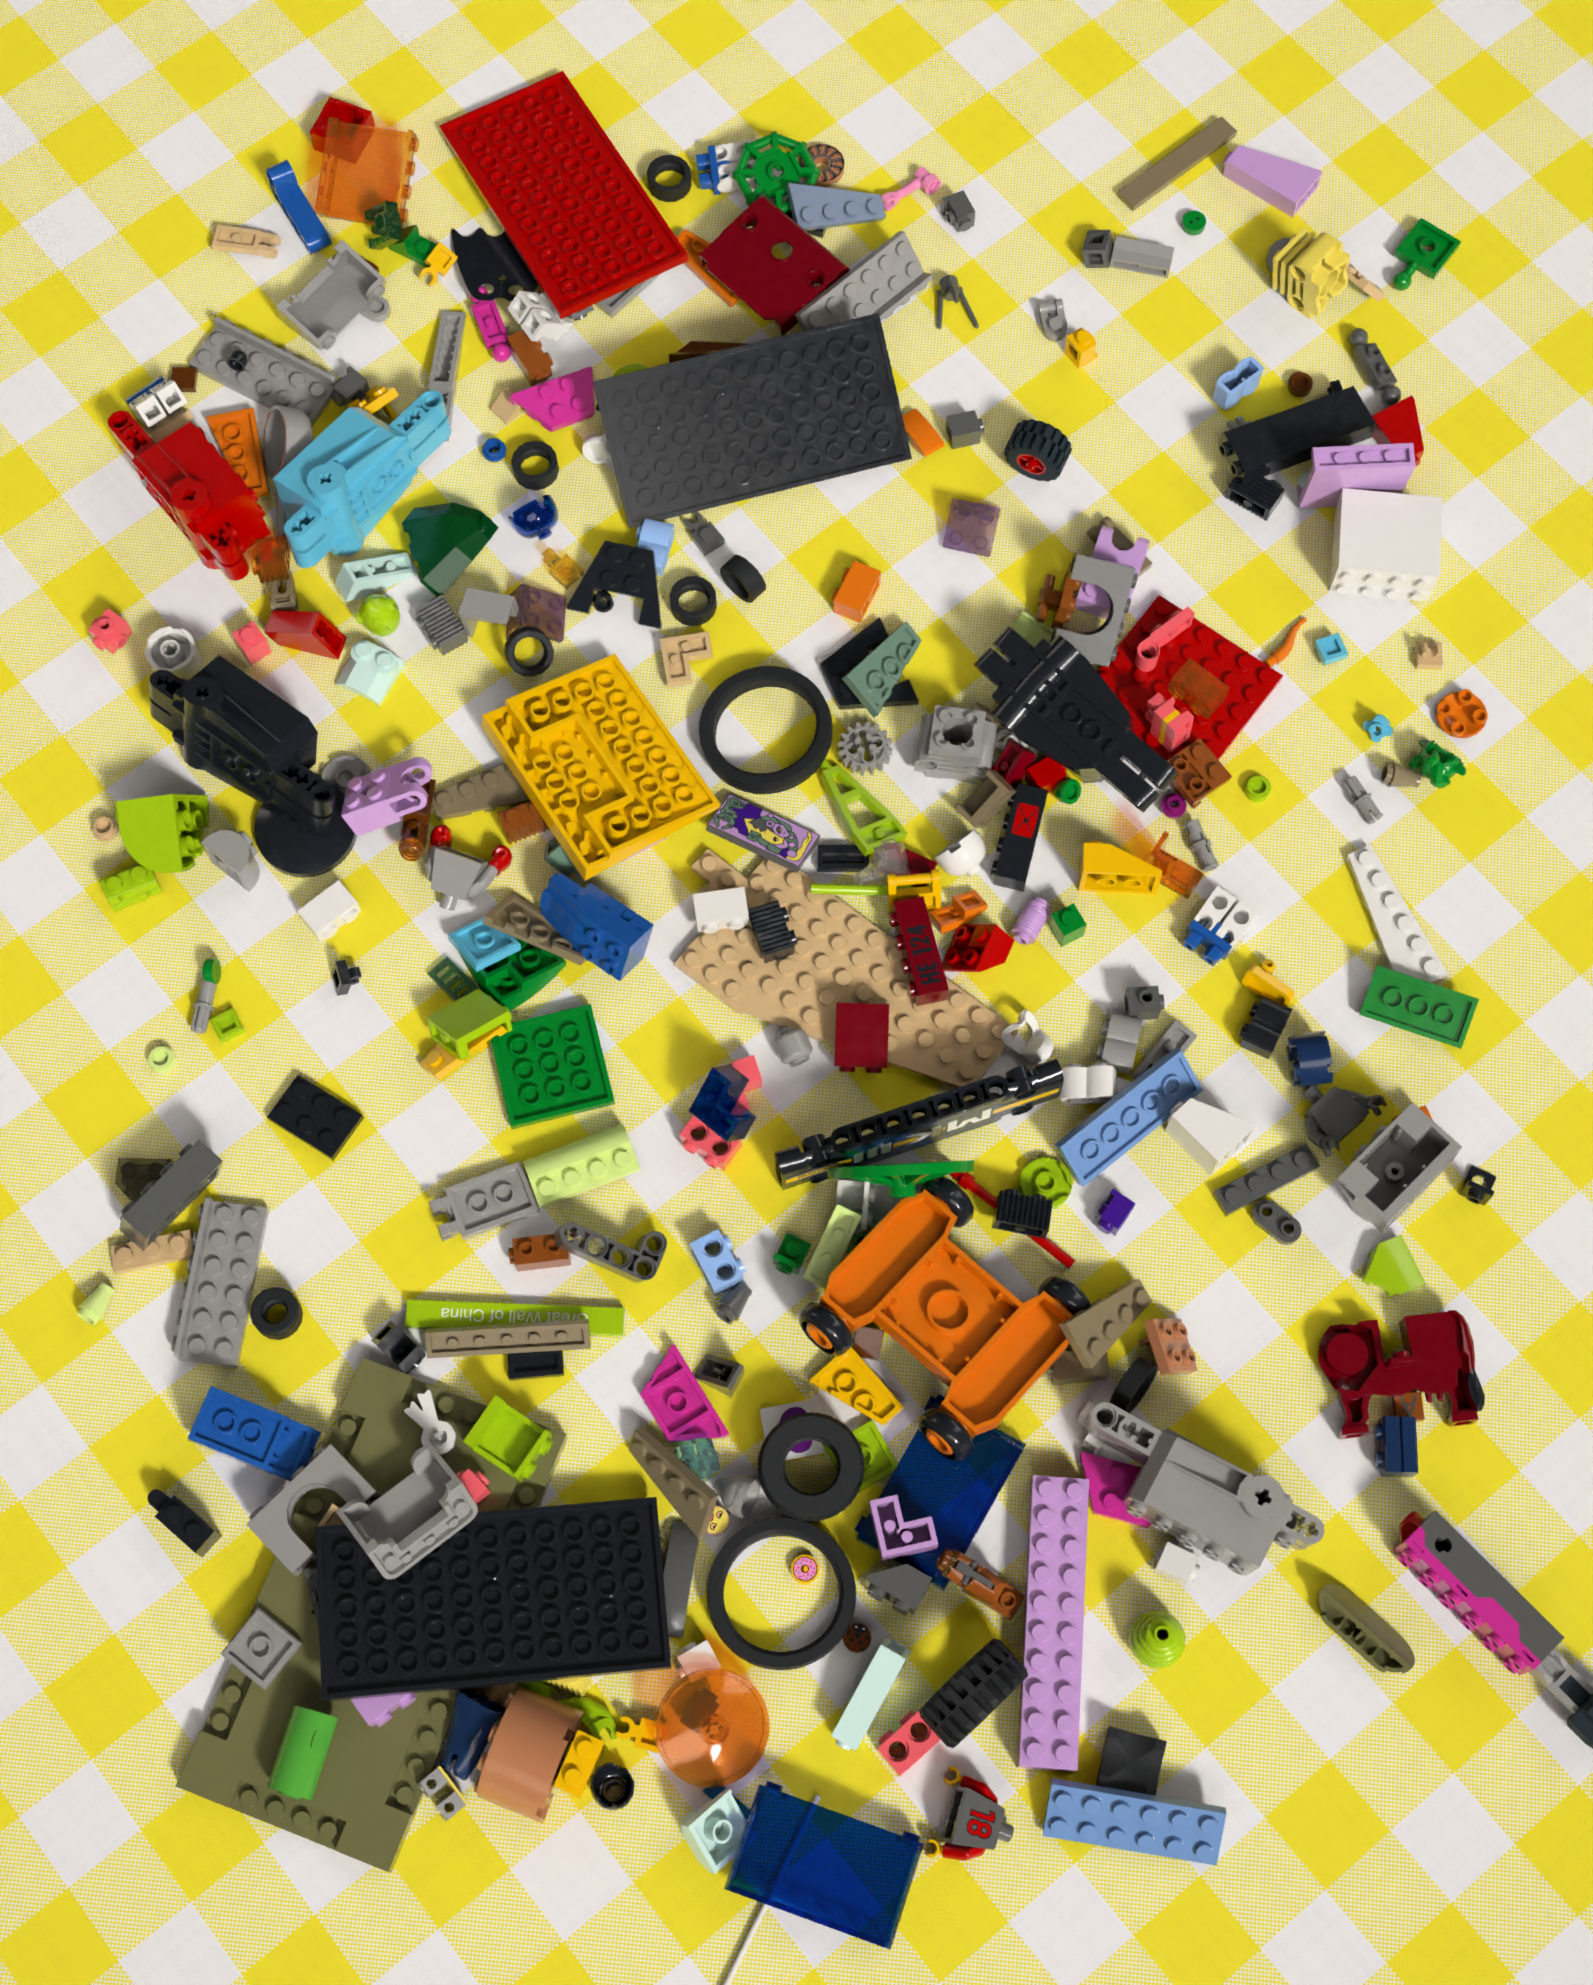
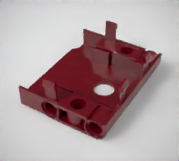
[699,196,850,336]

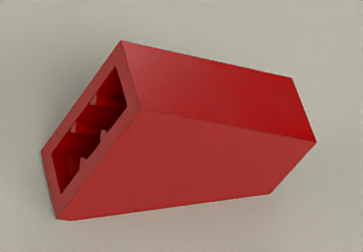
[1372,395,1424,467]
[264,611,347,659]

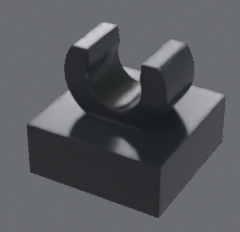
[331,960,362,996]

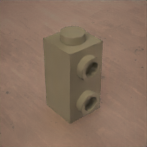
[1046,1347,1110,1385]

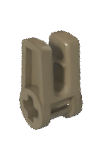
[269,571,299,611]

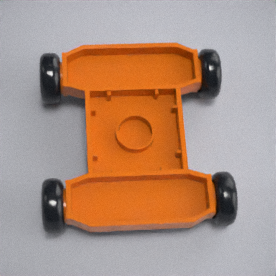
[798,1176,1092,1462]

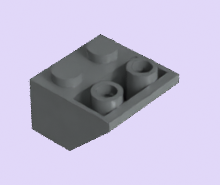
[864,1564,932,1616]

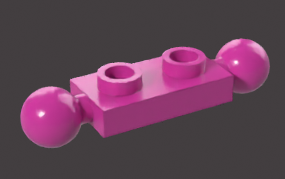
[470,286,511,362]

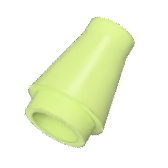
[77,1283,115,1325]

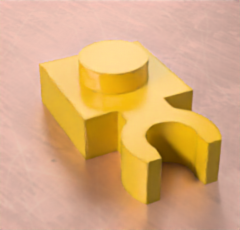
[418,242,458,287]
[616,1716,670,1755]

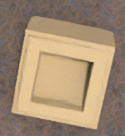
[490,387,524,425]

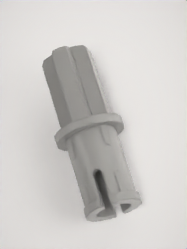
[1343,776,1383,824]
[191,981,217,1034]

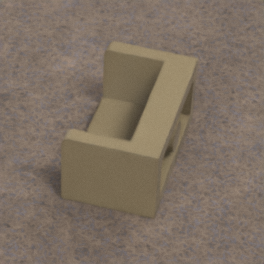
[955,769,1016,828]

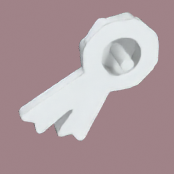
[404,1390,456,1455]

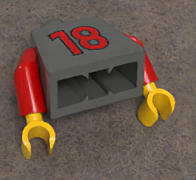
[924,1766,1014,1861]

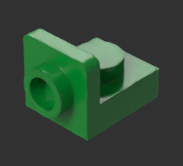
[773,1233,811,1275]

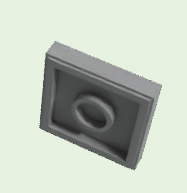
[220,1608,303,1690]

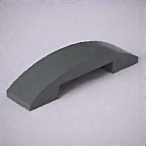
[663,1521,699,1639]

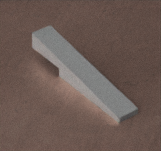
[428,311,466,442]

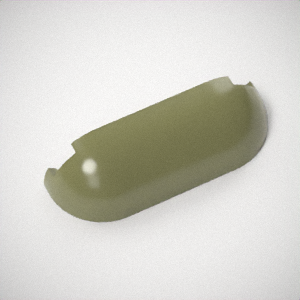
[1318,1583,1415,1673]

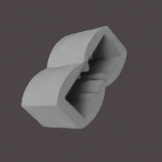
[1096,1013,1142,1074]

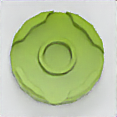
[1018,1156,1073,1209]

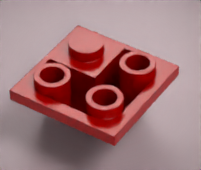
[942,924,1015,972]

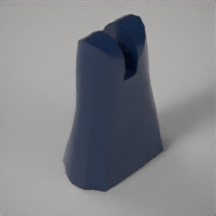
[440,1688,506,1781]

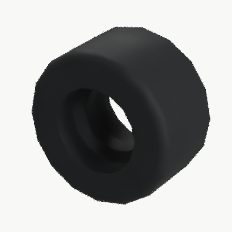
[250,1287,303,1340]

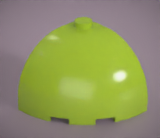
[115,794,209,873]

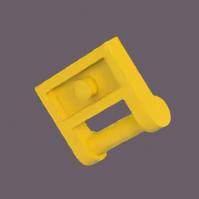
[887,869,941,913]

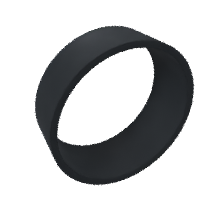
[1110,1357,1159,1413]

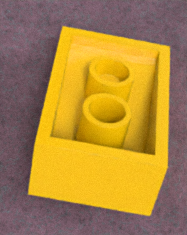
[1078,840,1162,895]

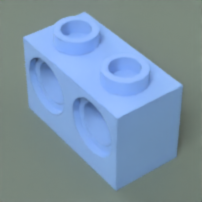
[689,1229,746,1297]

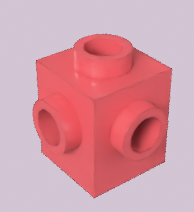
[88,608,133,654]

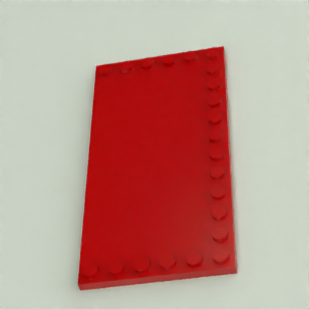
[439,71,689,319]

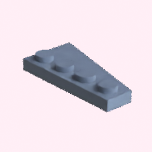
[786,183,886,231]

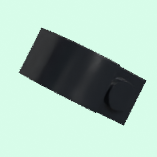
[371,1321,426,1374]

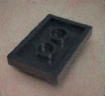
[267,1075,364,1161]

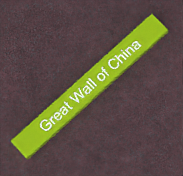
[405,1300,625,1337]

